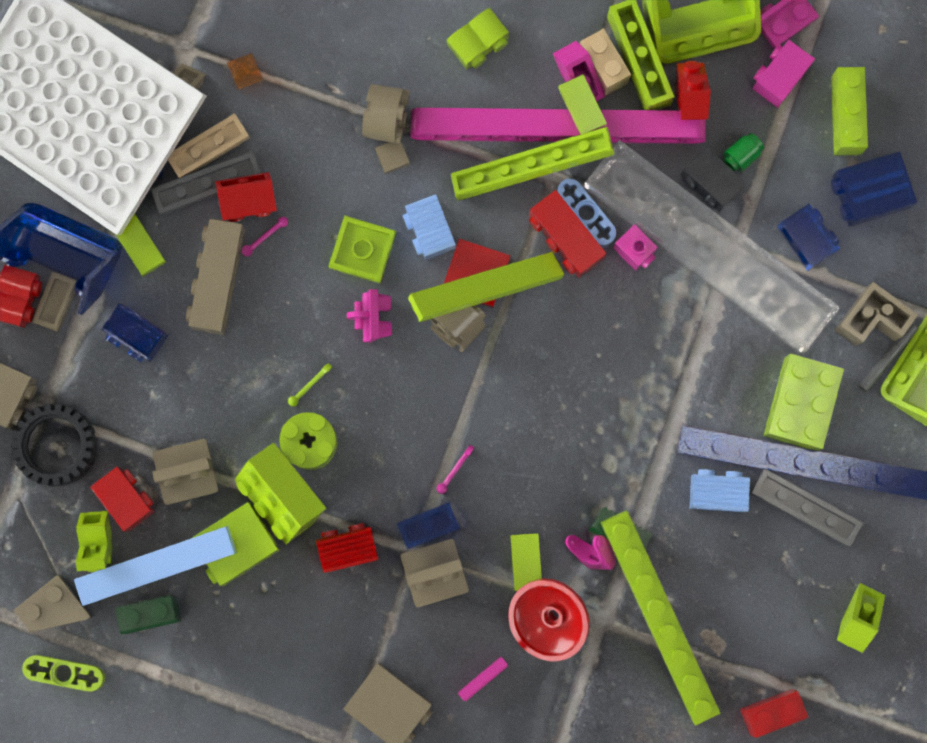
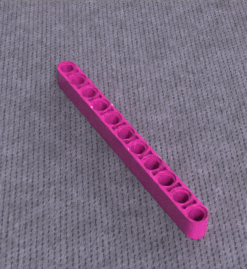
[410,108,706,144]

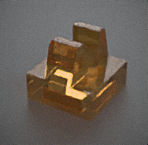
[227,53,263,90]

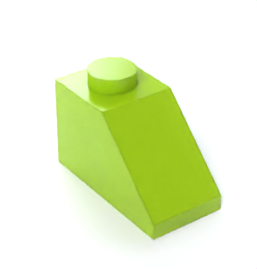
[837,583,885,653]

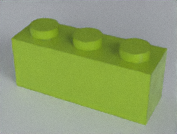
[831,67,868,155]

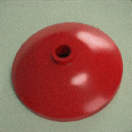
[508,579,590,661]

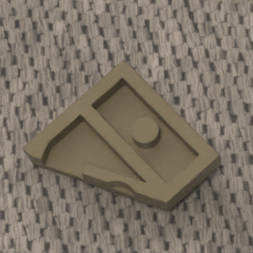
[13,575,93,632]

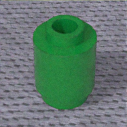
[723,133,764,173]

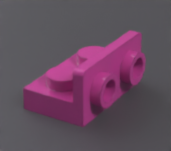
[760,0,819,50]

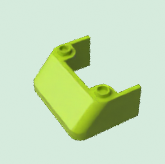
[642,0,761,63]

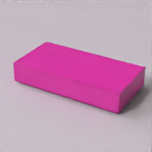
[458,656,508,701]

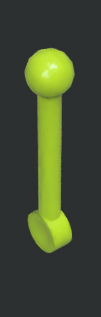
[288,363,332,407]

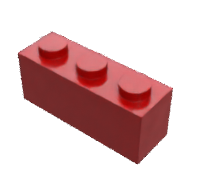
[529,190,607,278]

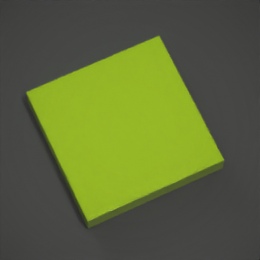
[328,215,397,284]

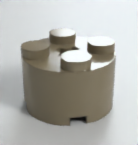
[362,84,410,144]
[425,305,486,352]

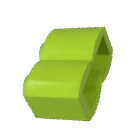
[447,7,509,70]

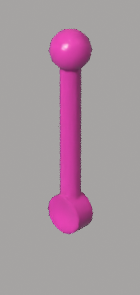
[241,217,288,257]
[436,445,475,494]

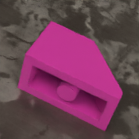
[553,41,606,102]

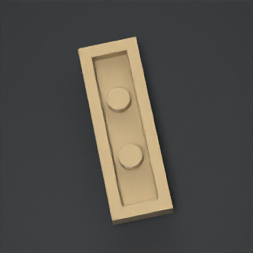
[168,113,250,178]

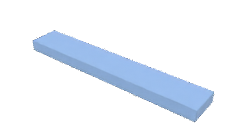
[74,526,237,606]

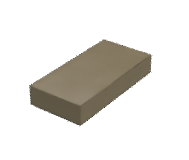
[32,271,80,333]

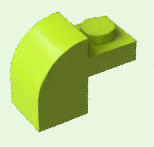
[75,511,112,572]

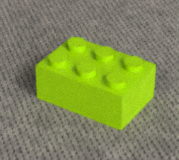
[763,353,844,452]
[235,443,327,544]

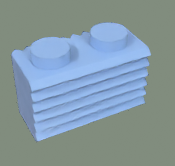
[402,194,456,260]
[689,469,750,512]

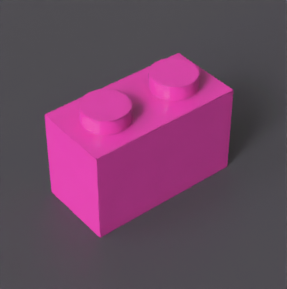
[753,40,815,108]

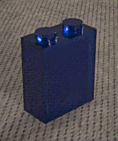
[831,151,918,227]

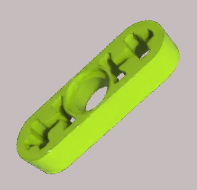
[22,655,105,692]

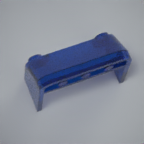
[0,203,122,315]

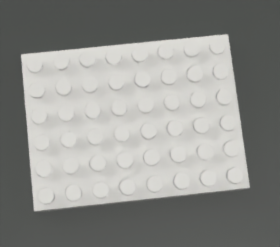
[0,0,207,235]

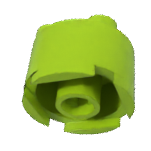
[280,412,338,471]

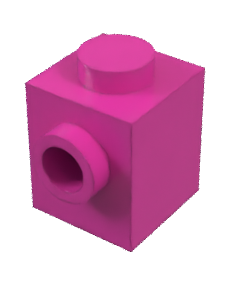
[613,224,658,271]

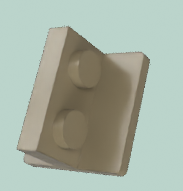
[152,439,219,505]
[401,539,469,608]

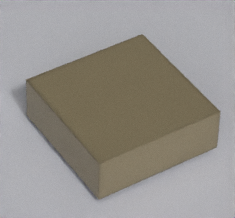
[375,142,410,174]

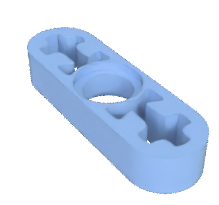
[557,179,616,247]

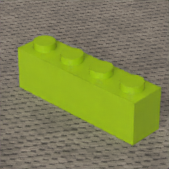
[607,0,674,110]

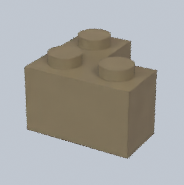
[834,282,918,347]

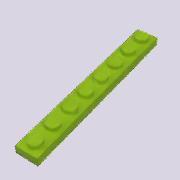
[600,510,721,726]

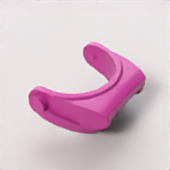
[565,535,616,570]

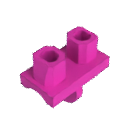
[347,289,392,342]

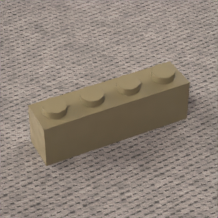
[186,219,245,335]

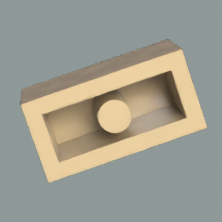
[580,28,631,96]

